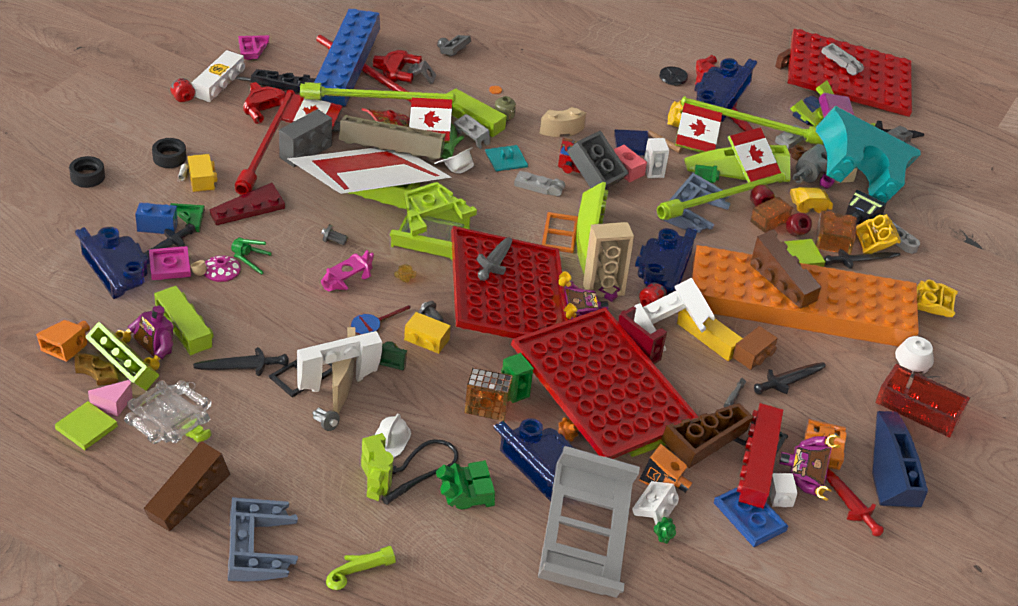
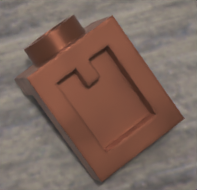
[775,48,791,69]

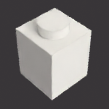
[769,473,797,507]

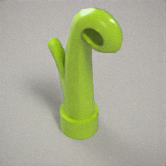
[326,546,396,590]

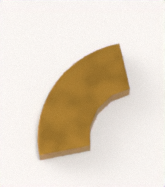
[74,353,119,386]

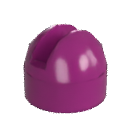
[819,174,835,189]

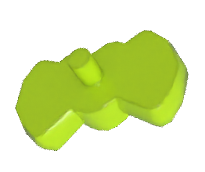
[185,423,212,442]

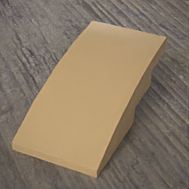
[332,327,355,413]

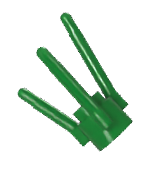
[231,237,272,275]

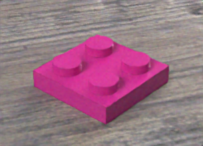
[149,246,191,280]

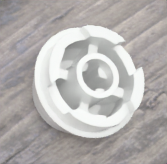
[895,336,934,374]

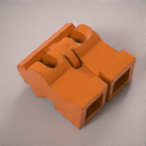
[804,419,846,470]

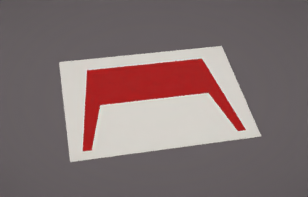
[288,147,452,194]

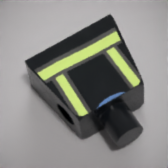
[845,190,887,226]

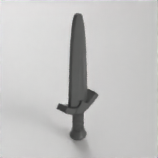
[476,237,512,281]

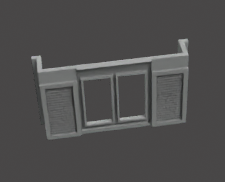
[538,446,640,598]

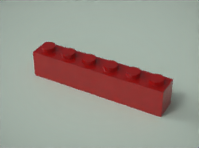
[736,403,784,508]

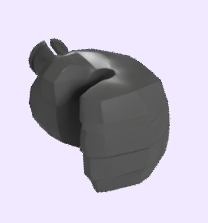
[793,144,828,183]

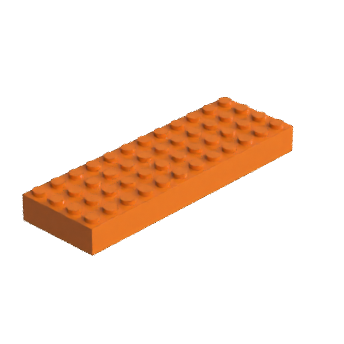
[691,245,919,347]

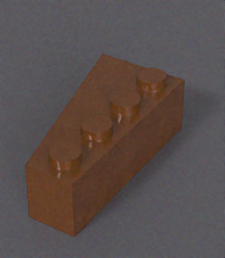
[661,403,753,468]

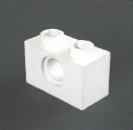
[644,138,669,178]

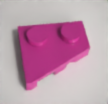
[238,35,269,60]

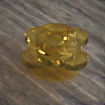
[394,264,417,283]

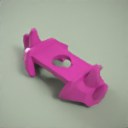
[321,250,374,292]

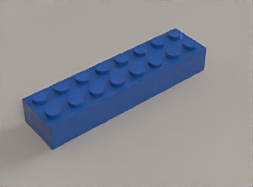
[314,9,380,107]

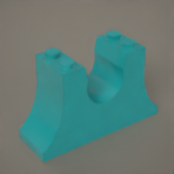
[816,106,921,203]

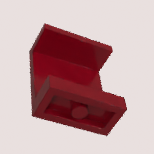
[618,306,667,364]

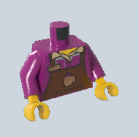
[559,271,608,320]
[115,306,174,370]
[779,435,841,501]

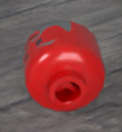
[170,78,195,102]
[639,283,667,307]

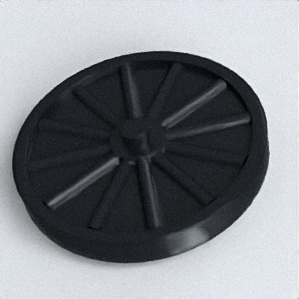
[659,66,688,85]

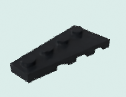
[251,69,316,93]

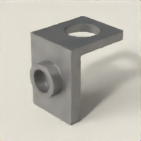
[407,60,436,84]

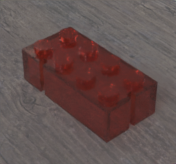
[875,364,970,438]

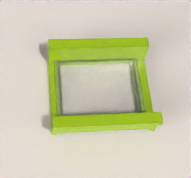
[390,209,471,261]

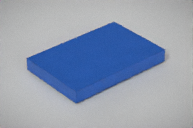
[713,488,788,547]

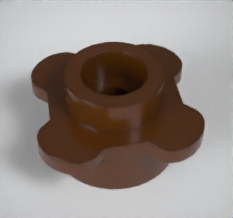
[789,145,807,161]

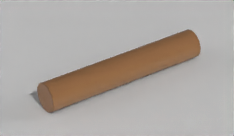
[647,130,682,153]

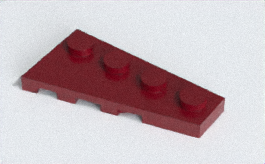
[210,182,285,226]

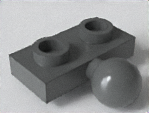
[437,35,472,56]

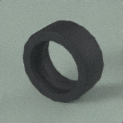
[152,138,187,168]
[69,156,105,188]

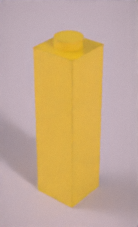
[677,308,743,361]

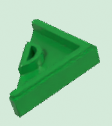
[170,203,205,232]

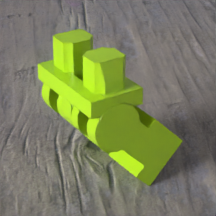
[361,433,393,501]

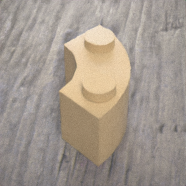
[540,107,586,137]

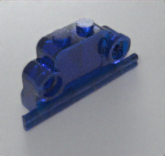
[695,58,757,122]
[75,227,150,299]
[635,228,698,295]
[494,418,576,502]

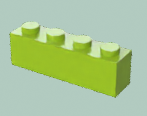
[447,88,507,138]
[154,286,214,356]
[85,322,159,391]

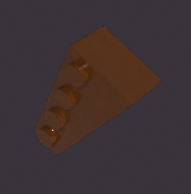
[750,229,821,309]
[144,441,230,532]

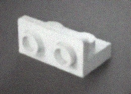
[632,481,679,525]

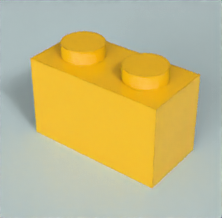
[188,154,217,192]
[404,312,451,354]

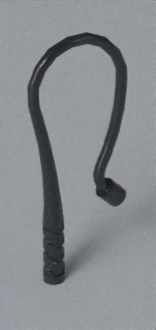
[382,439,458,505]

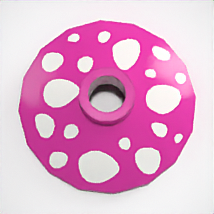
[204,255,240,282]

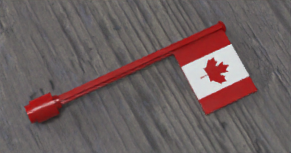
[235,90,342,195]

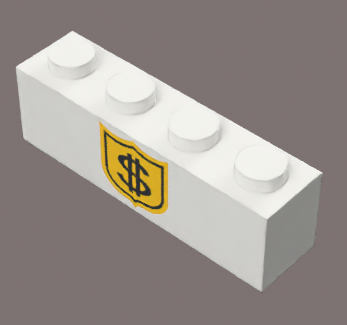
[191,50,245,102]

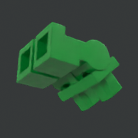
[436,460,495,510]

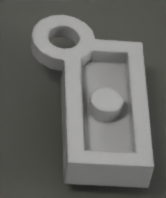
[775,125,806,149]

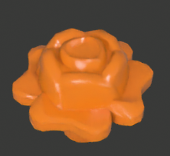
[558,417,578,442]

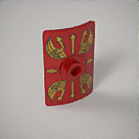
[362,108,410,127]

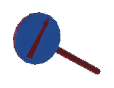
[351,305,411,335]

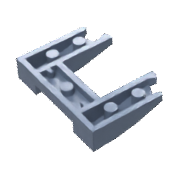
[658,173,730,233]
[227,497,298,581]

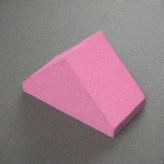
[88,380,133,417]

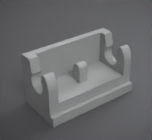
[454,114,490,149]

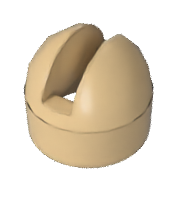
[190,260,207,276]

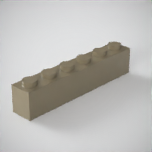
[339,115,446,160]

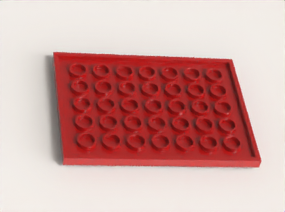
[787,29,912,117]
[451,226,569,339]
[511,307,699,459]

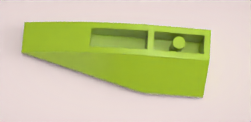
[684,145,790,183]
[576,182,608,273]

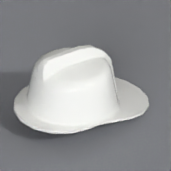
[434,147,474,173]
[375,413,411,458]

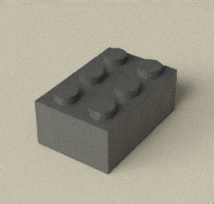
[279,109,332,167]
[567,130,629,189]

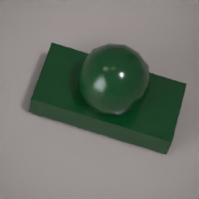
[379,341,408,370]

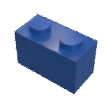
[135,203,178,234]

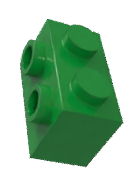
[500,353,534,403]

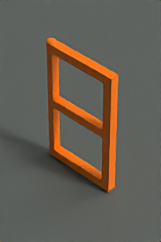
[542,212,578,253]

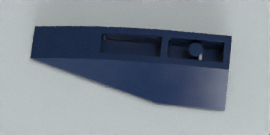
[872,411,928,507]

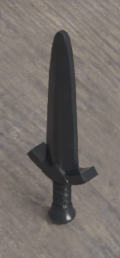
[193,347,289,376]
[754,362,826,395]

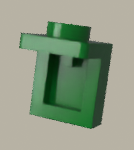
[694,165,720,184]

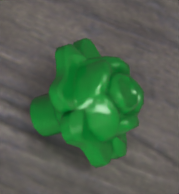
[653,517,676,544]

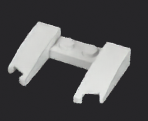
[634,278,715,351]
[297,331,382,392]

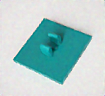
[485,145,528,172]

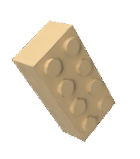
[583,222,634,298]

